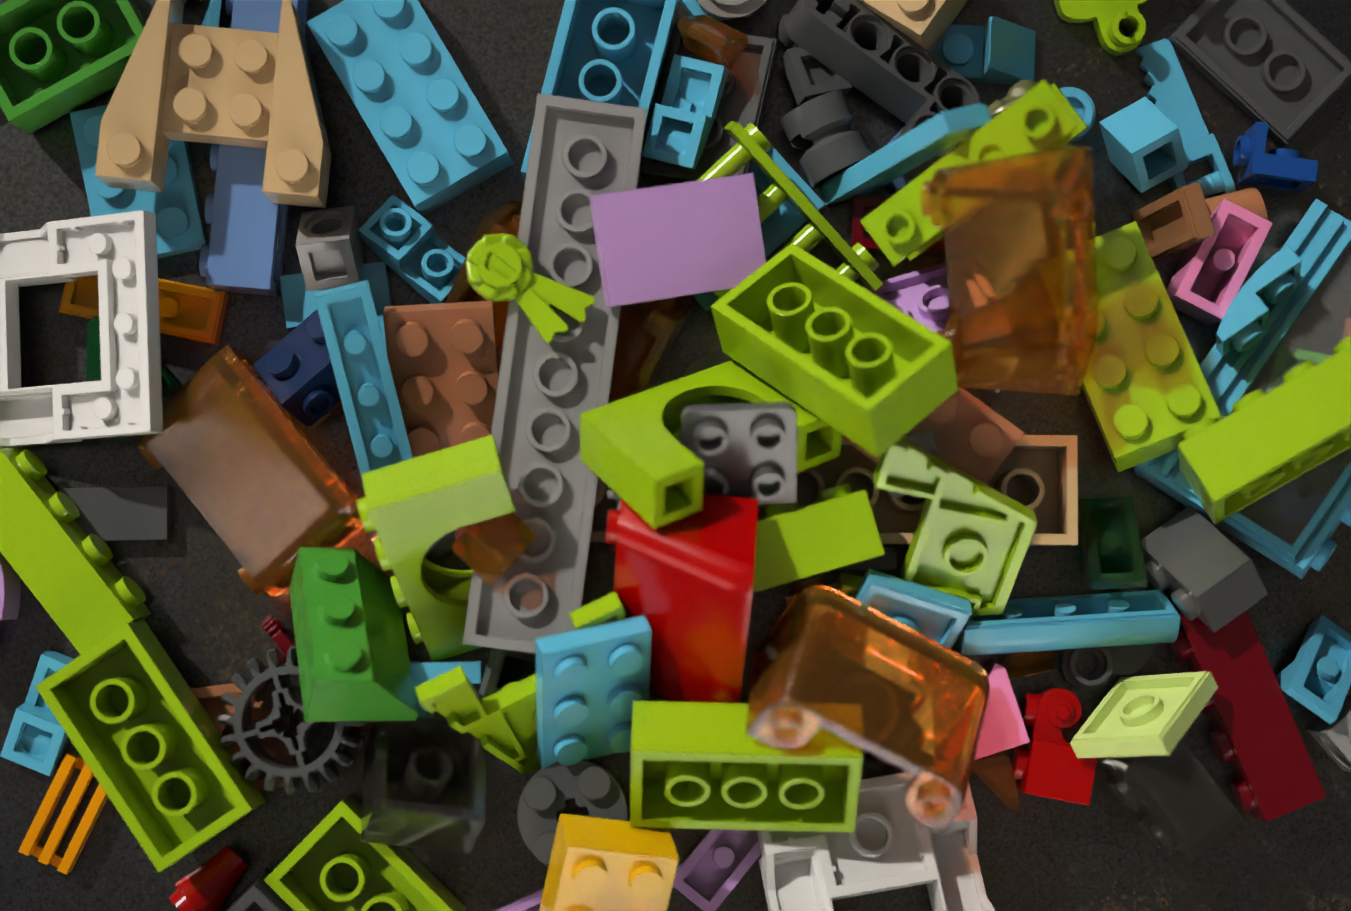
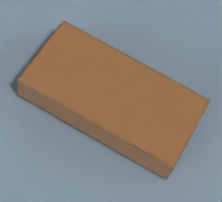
[1133,182,1216,261]

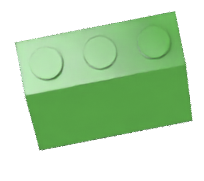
[289,547,418,722]

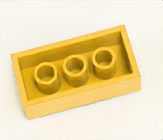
[539,813,679,911]

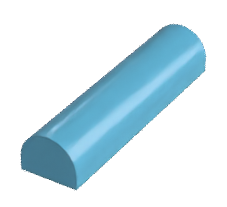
[954,590,1180,656]

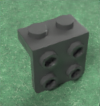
[681,402,797,504]

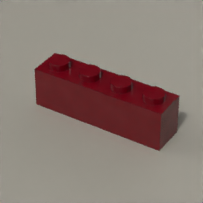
[1169,610,1327,822]

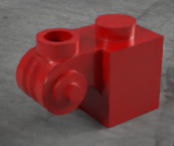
[1010,687,1098,806]

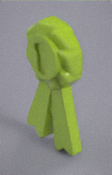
[466,233,596,345]

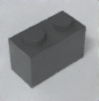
[1137,505,1268,633]

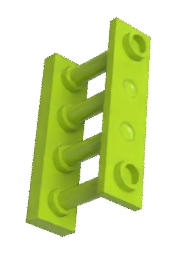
[860,79,1088,266]
[697,121,883,299]

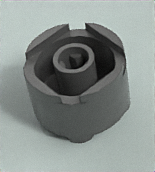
[517,758,629,865]

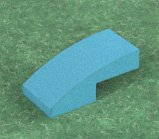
[642,54,729,170]
[0,649,74,777]

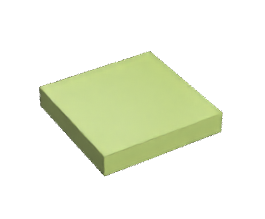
[1070,671,1218,758]

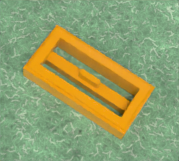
[18,752,108,875]

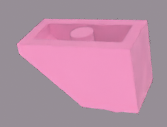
[1166,198,1273,325]

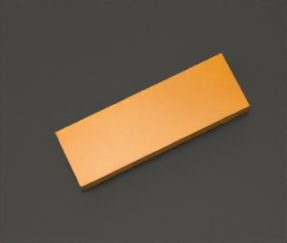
[59,275,229,345]

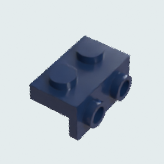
[252,309,341,427]

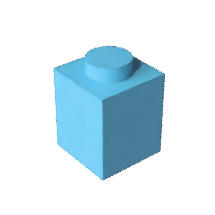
[1099,96,1188,193]

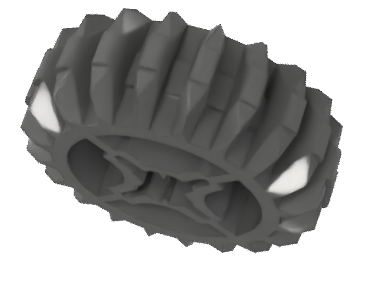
[218,645,369,795]

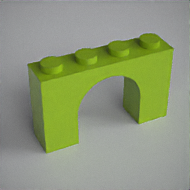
[580,359,842,529]
[357,434,516,662]

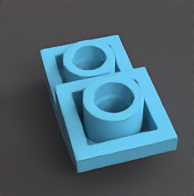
[358,195,468,304]
[1216,244,1302,356]

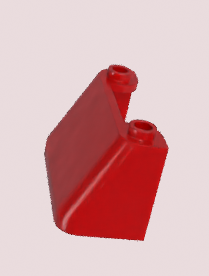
[606,494,758,703]

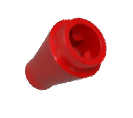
[168,845,250,911]

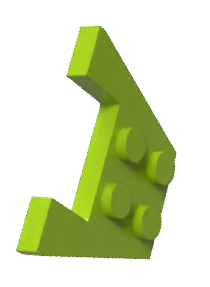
[828,438,1037,627]
[414,591,625,775]

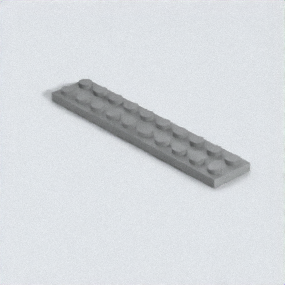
[463,93,647,653]

